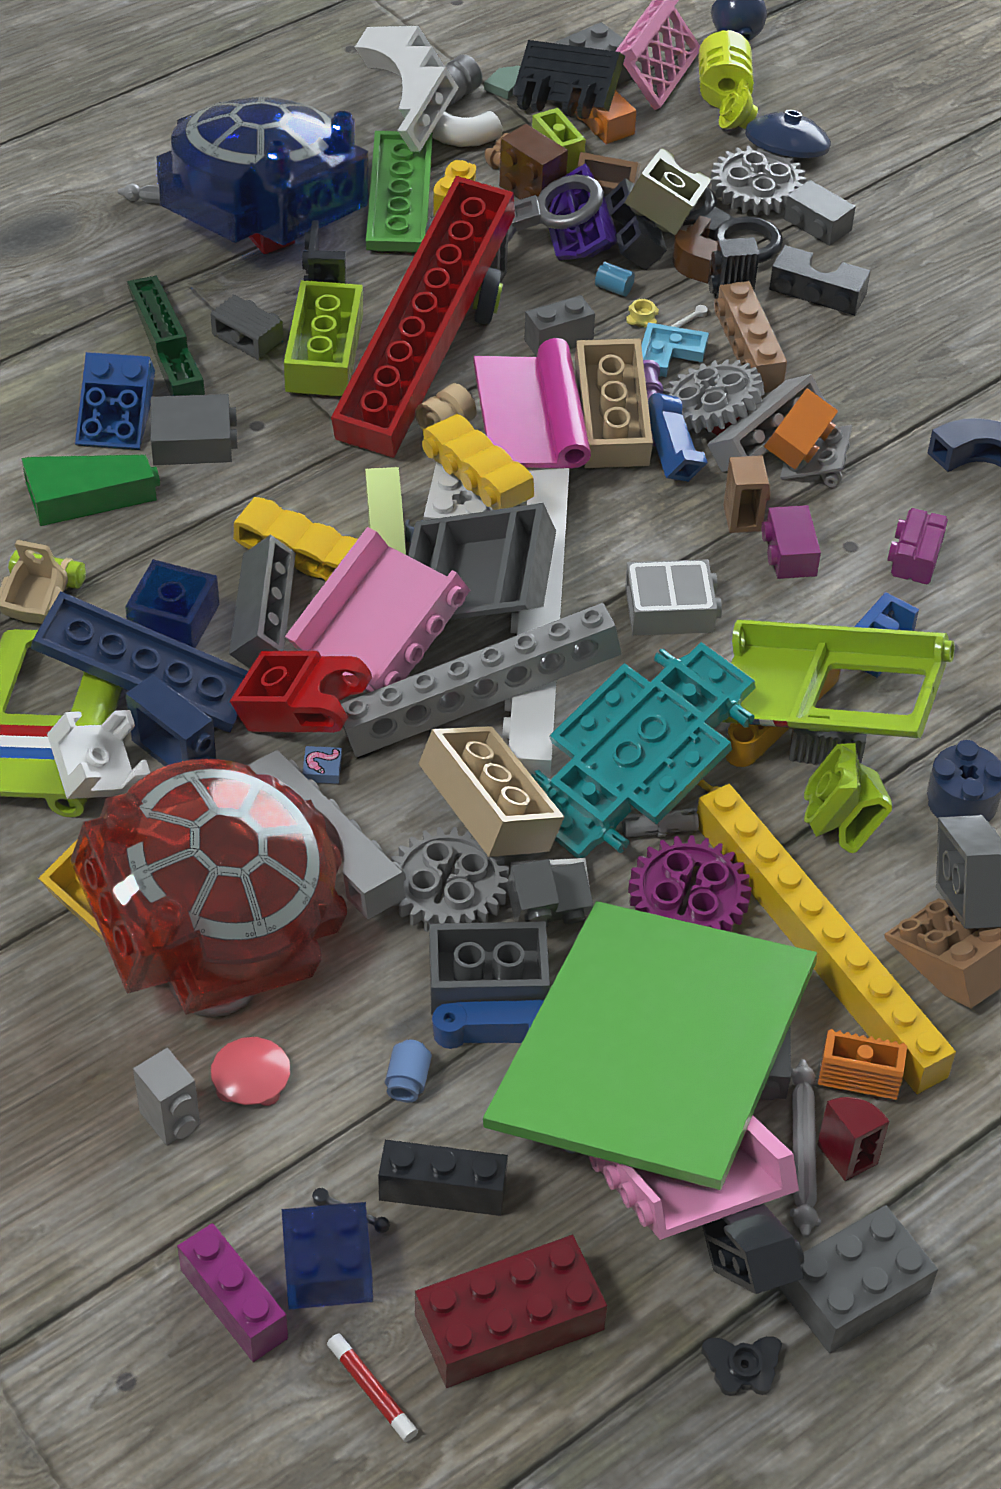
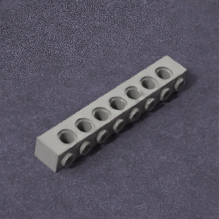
[341,603,622,758]

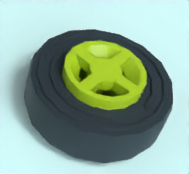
[472,268,503,324]

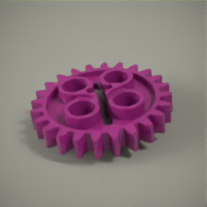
[628,835,751,932]

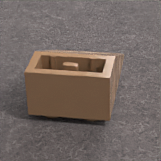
[884,898,1001,1008]

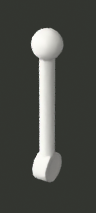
[671,305,708,328]

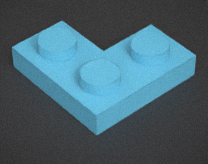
[641,322,709,377]

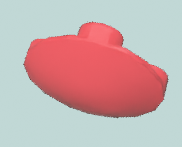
[211,1037,290,1106]

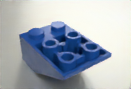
[75,352,155,450]

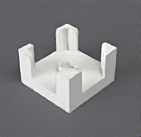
[47,710,151,799]

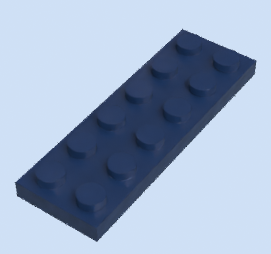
[31,591,248,733]

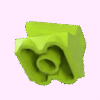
[804,743,892,853]

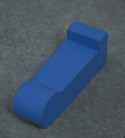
[648,393,708,482]
[432,1000,544,1049]

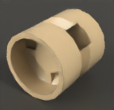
[416,383,477,431]

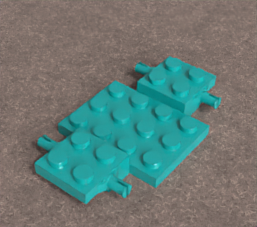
[531,642,756,858]

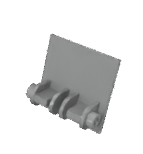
[780,425,852,487]

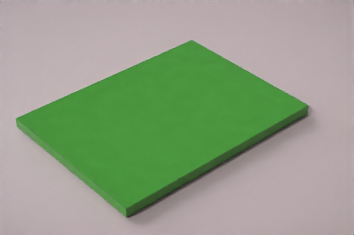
[483,901,817,1190]

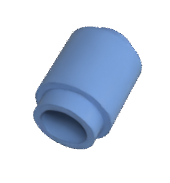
[385,1040,432,1102]

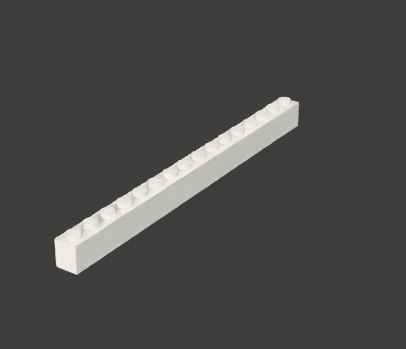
[502,370,575,778]

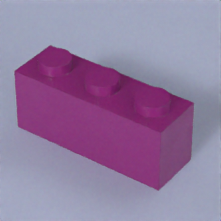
[177,1223,288,1362]

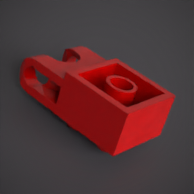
[230,651,372,733]

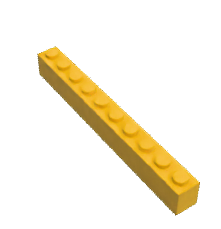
[697,783,956,1094]

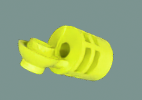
[698,31,758,129]

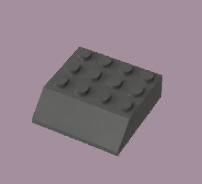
[408,503,556,620]

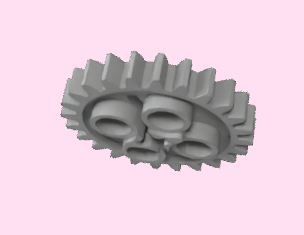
[710,146,806,215]
[663,359,765,433]
[391,827,509,932]

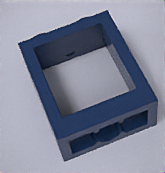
[126,674,217,787]

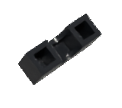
[605,178,667,270]
[769,245,871,316]

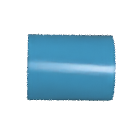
[595,262,635,297]

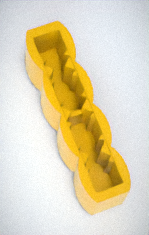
[422,414,534,510]
[233,497,358,581]

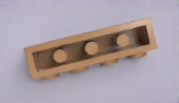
[714,281,787,393]

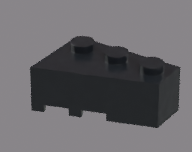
[702,1203,804,1294]

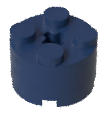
[927,740,1001,822]

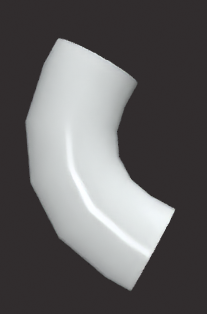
[432,111,503,147]

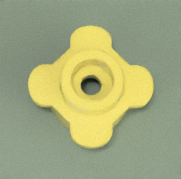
[626,299,659,327]

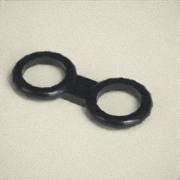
[682,187,783,263]

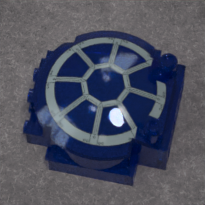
[156,97,369,246]

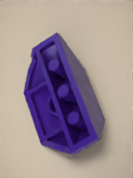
[548,163,617,261]

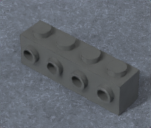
[229,535,296,668]

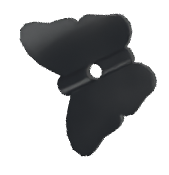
[701,1336,782,1396]

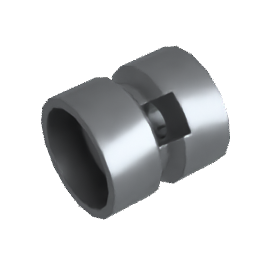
[444,54,482,106]

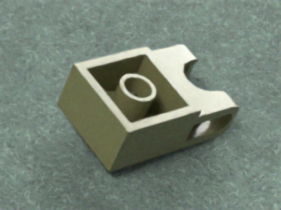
[624,148,712,235]

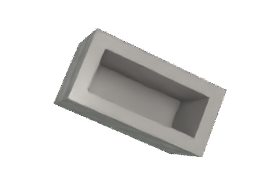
[133,1047,200,1146]

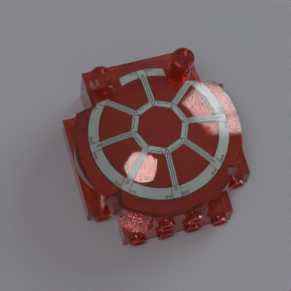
[70,759,347,1015]

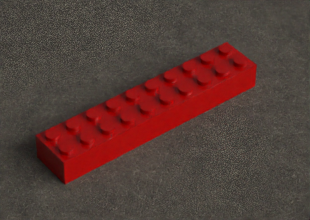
[331,176,515,458]

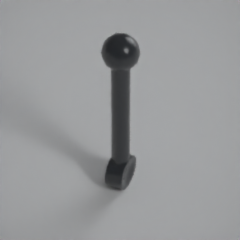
[312,1188,390,1233]

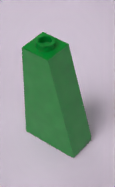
[21,455,160,526]

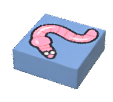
[302,746,342,784]

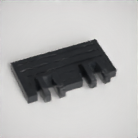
[512,40,625,119]

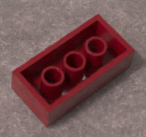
[415,1234,607,1388]

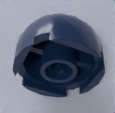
[710,0,767,41]

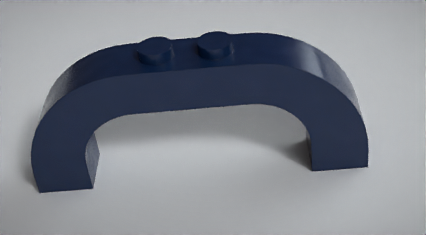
[927,418,1001,472]

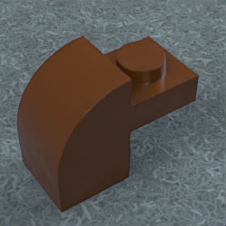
[673,216,718,284]

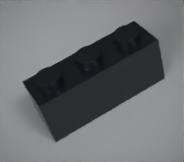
[378,1139,508,1216]

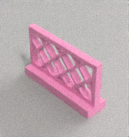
[616,0,700,111]

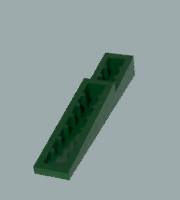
[127,275,205,396]

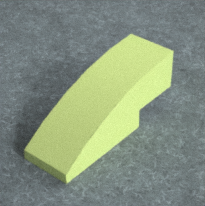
[365,467,406,555]

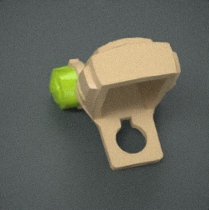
[0,540,86,624]

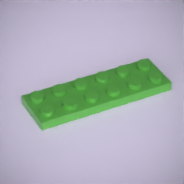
[366,131,433,253]

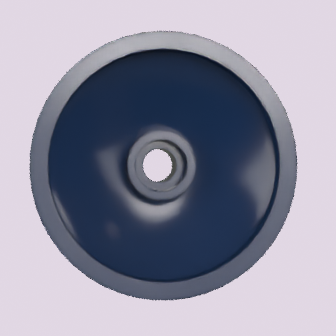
[745,110,831,158]

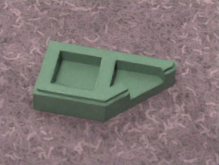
[484,66,520,99]

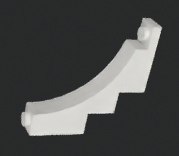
[355,26,459,152]

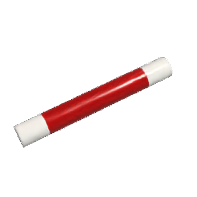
[327,1333,418,1442]

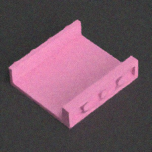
[285,527,471,692]
[589,1115,799,1240]

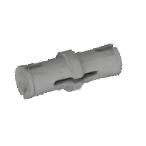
[622,807,699,838]

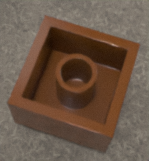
[499,124,568,208]

